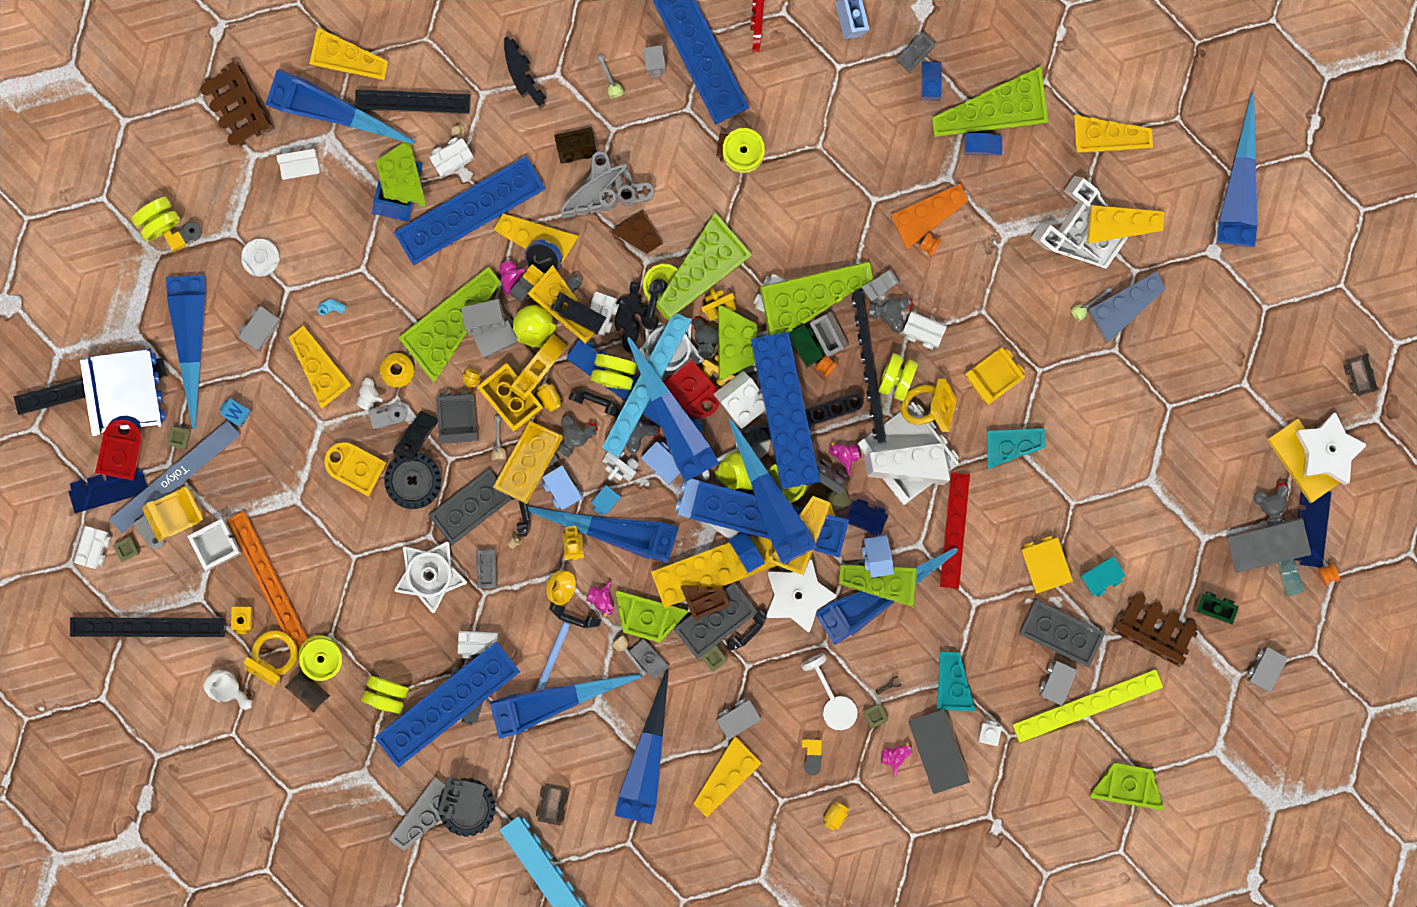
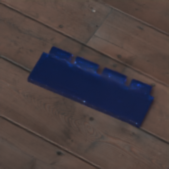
[68,465,147,513]
[1293,491,1332,568]

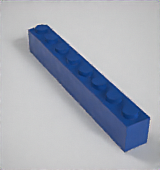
[566,339,704,434]

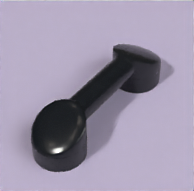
[641,278,667,330]
[568,391,620,418]
[510,497,531,537]
[549,603,602,628]
[726,608,767,651]

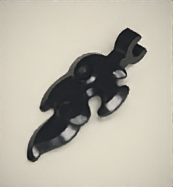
[614,282,648,352]

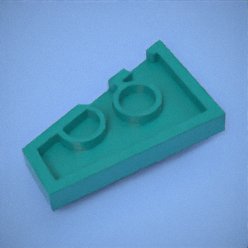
[986,428,1045,469]
[937,652,976,711]

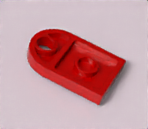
[750,0,764,53]
[662,358,720,418]
[95,420,142,481]

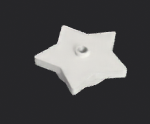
[632,318,704,381]
[1296,413,1366,485]
[394,542,467,613]
[766,559,836,632]

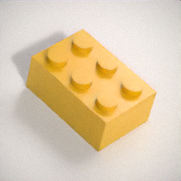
[477,363,544,433]

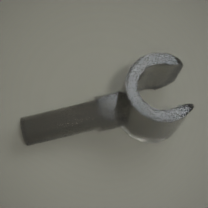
[875,676,902,695]

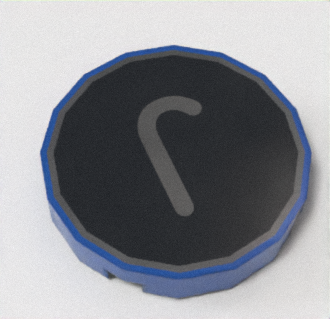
[525,239,562,274]

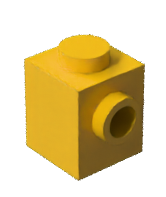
[231,607,253,634]

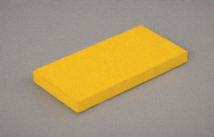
[1267,419,1341,503]
[493,421,563,504]

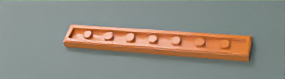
[227,511,307,652]

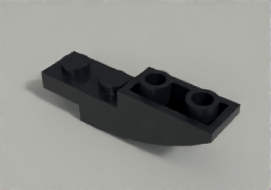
[504,36,546,109]

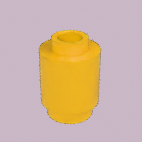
[536,383,562,413]
[822,801,849,831]

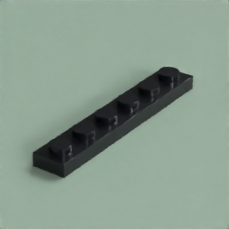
[355,90,471,114]

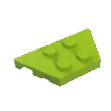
[375,142,426,207]
[718,306,757,380]
[616,591,688,643]
[1089,763,1164,811]

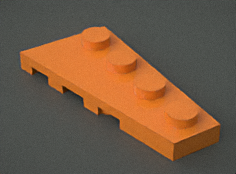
[891,183,969,250]

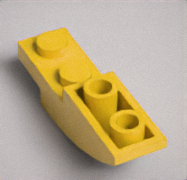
[509,334,568,400]

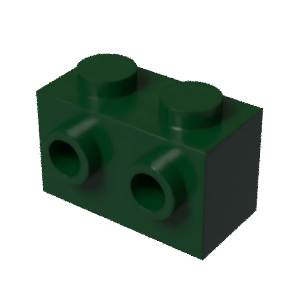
[789,324,824,369]
[1193,591,1239,625]

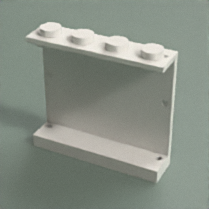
[857,402,959,505]

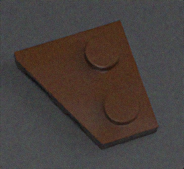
[611,211,663,254]
[680,585,730,620]

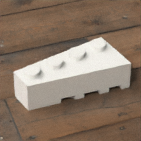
[864,443,950,485]

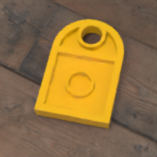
[325,442,387,497]

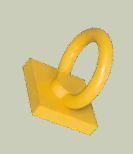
[900,379,957,432]
[243,631,298,689]

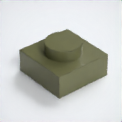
[167,426,191,449]
[826,489,851,511]
[113,537,140,563]
[701,645,728,672]
[862,703,888,729]

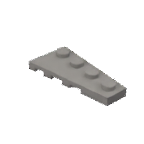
[388,777,445,850]

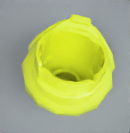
[513,305,556,348]
[715,451,753,493]

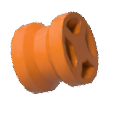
[918,232,941,256]
[815,355,839,378]
[1318,563,1340,586]

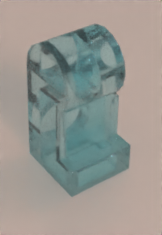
[1277,559,1305,596]

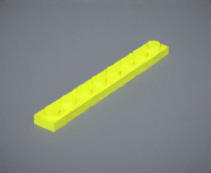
[1012,669,1163,743]

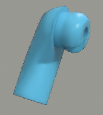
[317,299,347,316]

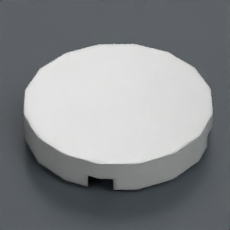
[241,239,280,277]

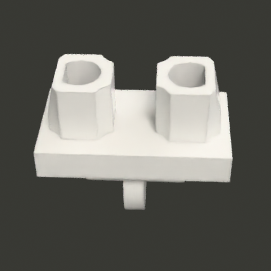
[602,452,638,482]

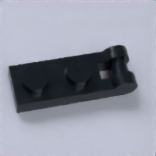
[550,292,607,335]
[393,411,438,462]

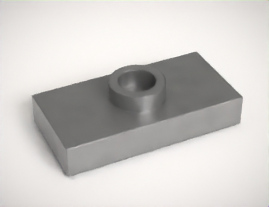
[896,32,936,73]
[476,549,497,588]
[629,638,669,679]

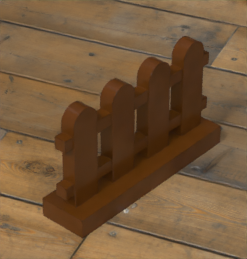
[200,61,275,147]
[1112,593,1198,667]

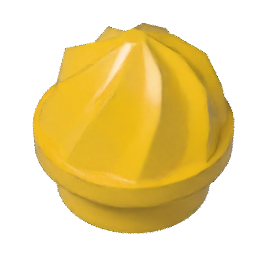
[462,368,481,388]

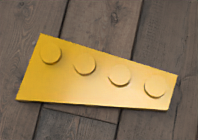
[309,27,389,81]
[1073,115,1153,153]
[1086,205,1165,244]
[494,214,579,269]
[528,265,595,344]
[288,325,352,409]
[767,496,832,576]
[693,736,762,817]

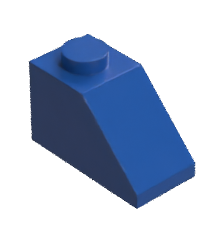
[921,62,942,101]
[964,133,1002,156]
[728,532,765,574]

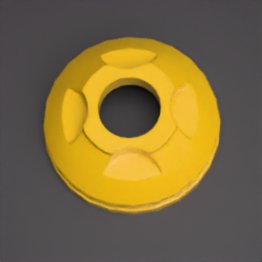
[380,353,415,388]
[546,570,576,605]

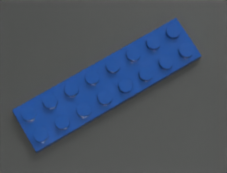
[652,0,749,125]
[394,156,546,266]
[750,332,820,490]
[690,481,849,557]
[374,642,520,768]

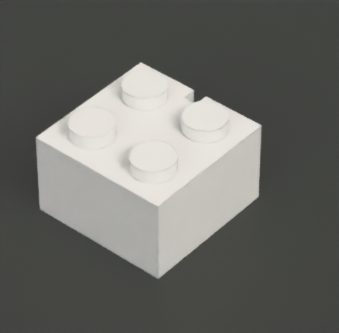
[713,371,765,429]
[187,519,242,571]

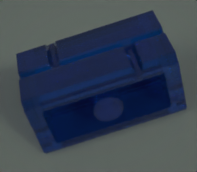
[845,499,889,536]

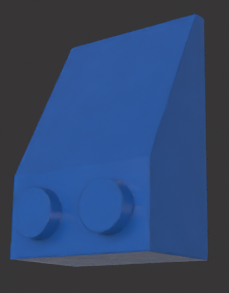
[372,161,423,222]

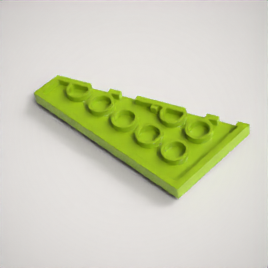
[932,66,1048,137]
[656,212,752,320]
[760,261,873,335]
[399,267,501,383]

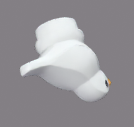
[356,378,383,410]

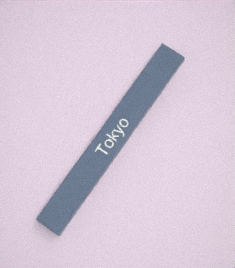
[109,420,240,533]

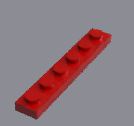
[940,472,970,589]

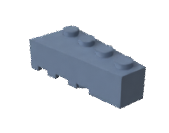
[1087,272,1166,344]

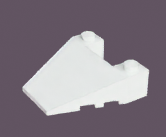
[1031,176,1128,269]

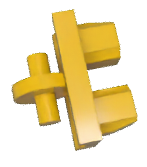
[701,288,736,322]
[702,355,737,387]
[563,526,584,560]

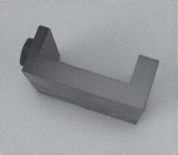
[435,391,478,444]

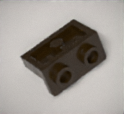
[554,127,597,164]

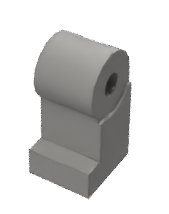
[861,270,899,303]
[368,406,406,430]
[133,515,166,549]

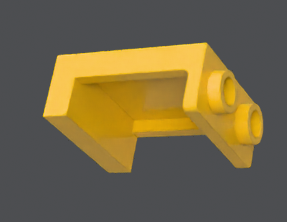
[964,347,1025,406]
[142,486,203,542]
[1020,536,1073,594]

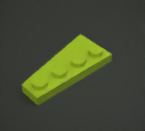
[839,565,917,607]

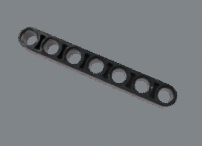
[741,393,864,447]

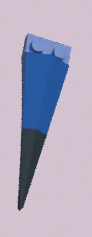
[614,669,669,825]

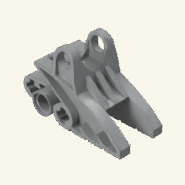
[561,152,654,219]

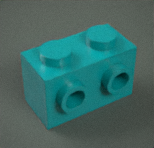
[1079,556,1126,597]

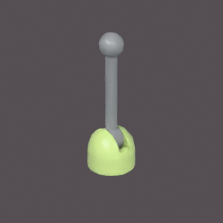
[597,54,624,99]
[1071,288,1112,322]

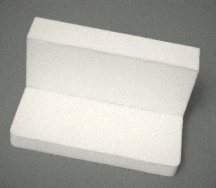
[276,149,320,180]

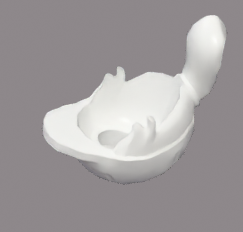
[203,670,252,710]

